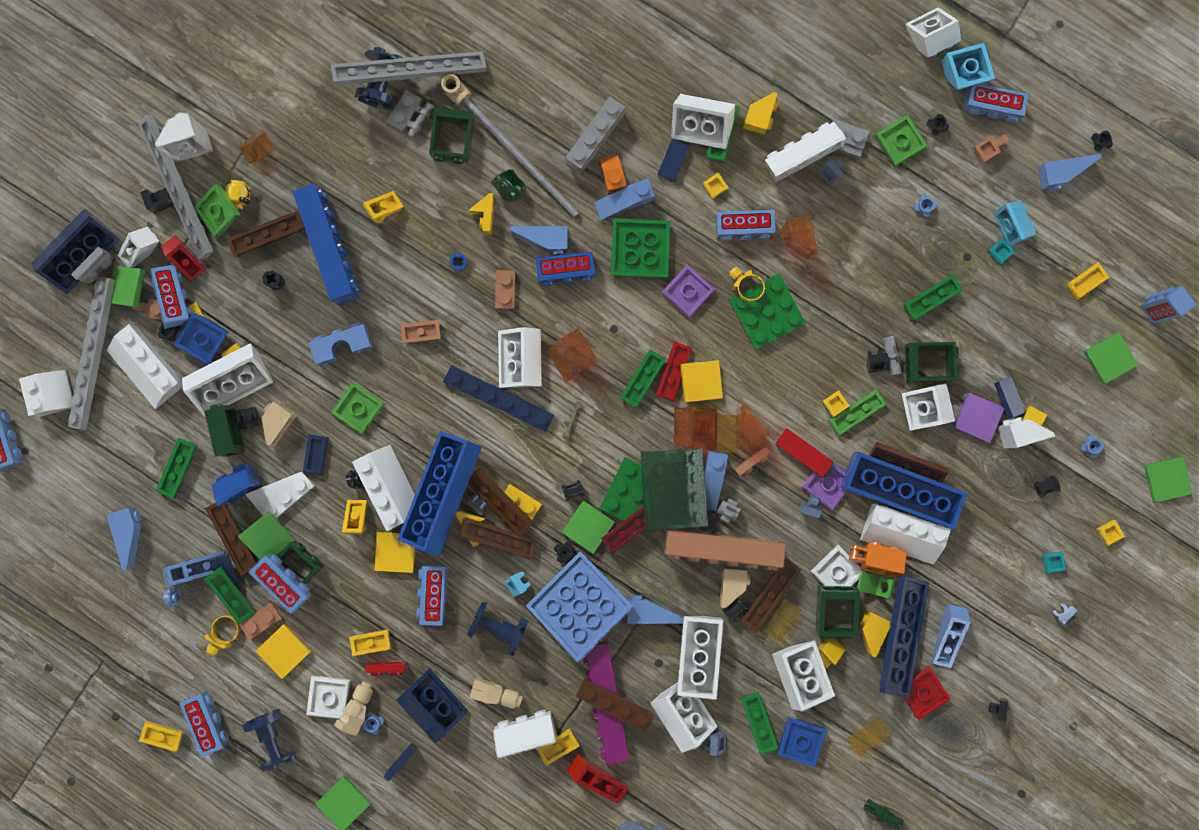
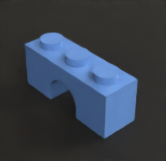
[308,323,374,366]

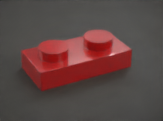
[365,661,407,676]

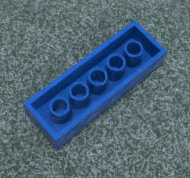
[292,183,361,305]
[397,431,482,556]
[840,452,968,530]

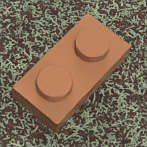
[495,270,516,310]
[400,320,441,344]
[733,446,770,476]
[239,602,283,640]

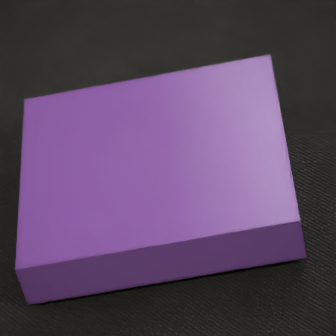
[662,264,716,318]
[953,393,1004,443]
[801,463,847,511]

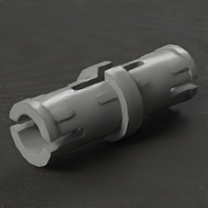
[882,336,902,376]

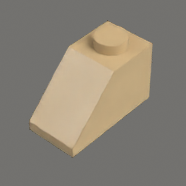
[262,402,297,447]
[720,567,750,608]

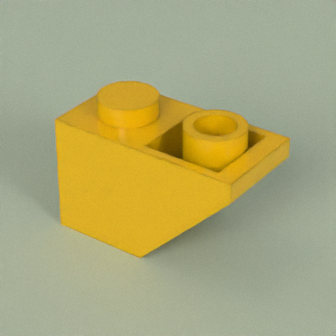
[743,92,779,135]

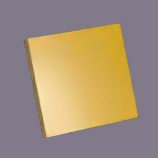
[680,360,723,402]
[374,532,415,573]
[255,624,311,679]

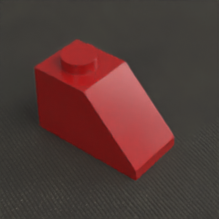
[161,235,206,281]

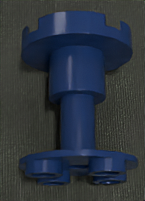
[354,47,402,109]
[467,602,529,657]
[242,709,297,772]

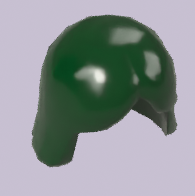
[491,169,525,202]

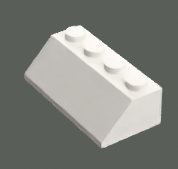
[765,122,846,183]
[107,324,183,409]
[182,343,273,417]
[352,445,415,531]
[860,504,951,565]
[677,616,723,699]

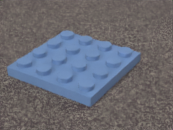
[526,551,634,662]

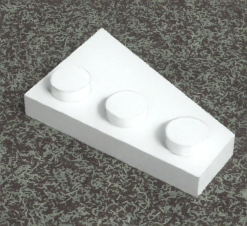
[245,472,315,519]

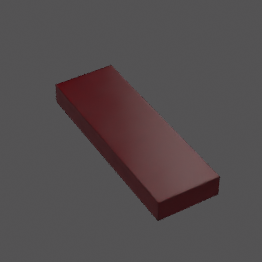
[601,503,659,554]

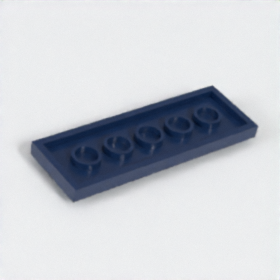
[879,575,929,697]

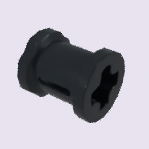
[262,270,284,290]
[1034,476,1061,498]
[561,480,585,501]
[723,598,749,623]

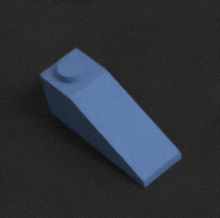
[1038,154,1102,191]
[594,178,655,221]
[510,226,568,256]
[697,451,728,511]
[106,507,141,570]
[162,551,224,587]
[627,595,684,624]
[932,604,971,668]

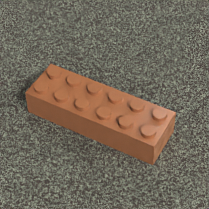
[663,529,786,570]

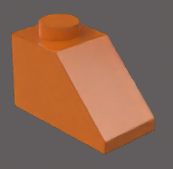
[599,154,627,195]

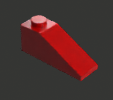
[567,754,629,804]

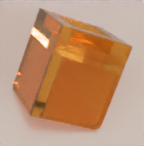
[239,132,274,163]

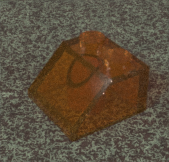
[780,215,818,260]
[546,328,598,382]
[736,405,770,450]
[674,407,717,447]

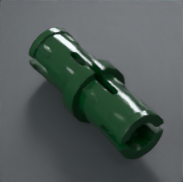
[863,799,904,830]

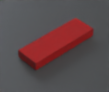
[655,341,692,402]
[775,428,834,477]

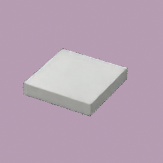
[810,545,864,586]
[306,675,351,719]

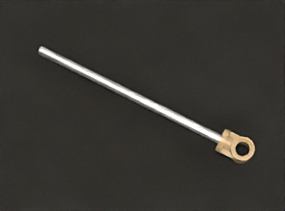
[441,74,580,218]

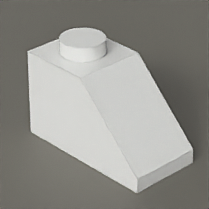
[118,227,159,268]

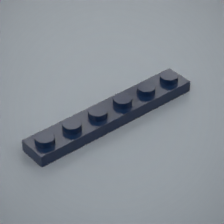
[443,365,554,432]

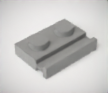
[832,119,869,159]
[71,247,115,284]

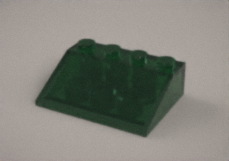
[641,448,708,530]

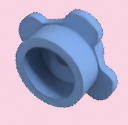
[914,195,937,217]
[1081,435,1104,458]
[163,587,182,607]
[361,712,384,735]

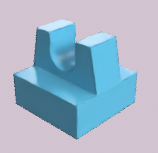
[504,572,531,597]

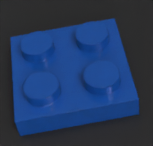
[174,312,229,365]
[777,716,826,767]

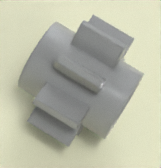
[717,499,741,523]

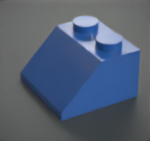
[212,464,262,506]

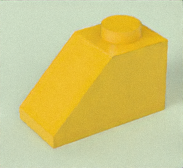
[859,610,890,658]

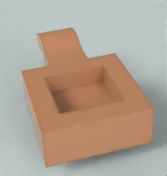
[973,134,1010,163]
[132,299,162,321]

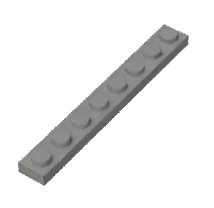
[330,51,487,86]
[138,115,213,261]
[68,277,116,430]

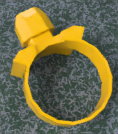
[729,267,765,302]
[204,615,241,655]

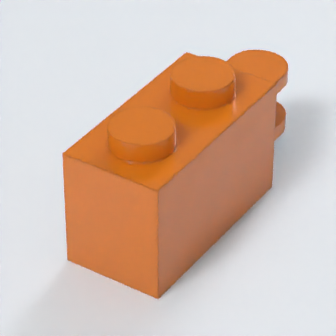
[848,542,907,579]

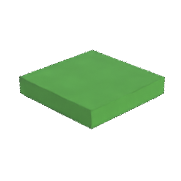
[874,114,928,167]
[194,183,241,238]
[111,266,146,308]
[1083,332,1138,384]
[331,382,385,435]
[1144,456,1193,502]
[562,501,615,554]
[238,511,295,560]
[316,775,371,830]

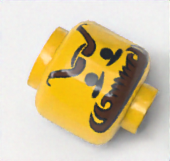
[225,180,251,210]

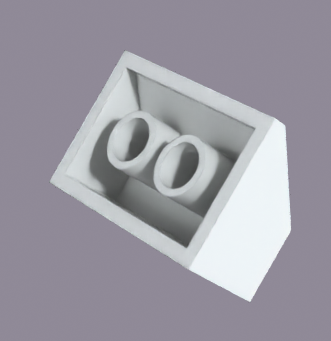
[671,94,735,149]
[155,113,213,162]
[498,327,542,388]
[772,641,835,711]
[650,682,718,753]
[493,710,557,758]

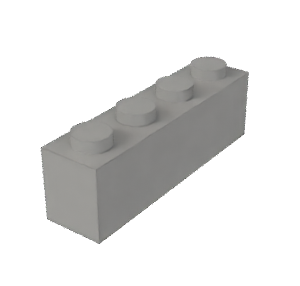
[565,96,625,174]

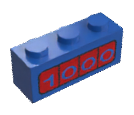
[535,251,595,286]

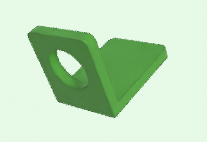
[857,572,895,599]

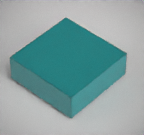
[987,238,1016,265]
[1042,551,1066,574]

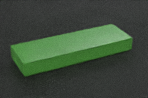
[828,389,887,436]

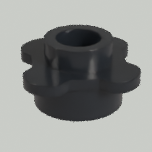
[927,114,949,136]
[1091,130,1113,151]
[158,322,180,342]
[346,470,363,489]
[699,512,720,533]
[554,541,575,563]

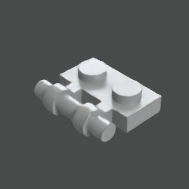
[386,90,433,138]

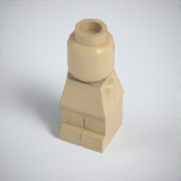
[469,677,523,709]
[334,681,373,736]

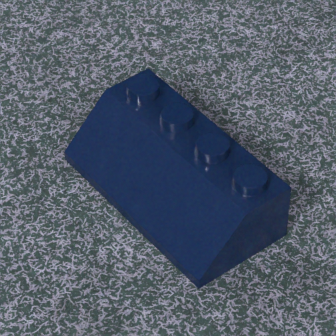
[31,208,120,294]

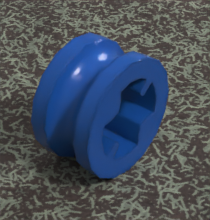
[449,253,467,271]

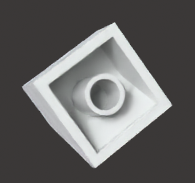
[905,7,961,57]
[19,370,73,417]
[901,384,955,431]
[997,417,1055,448]

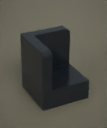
[140,188,174,214]

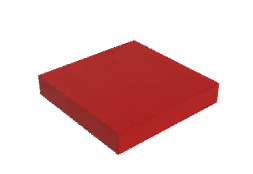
[903,666,951,720]

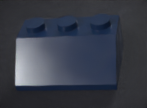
[396,668,468,743]

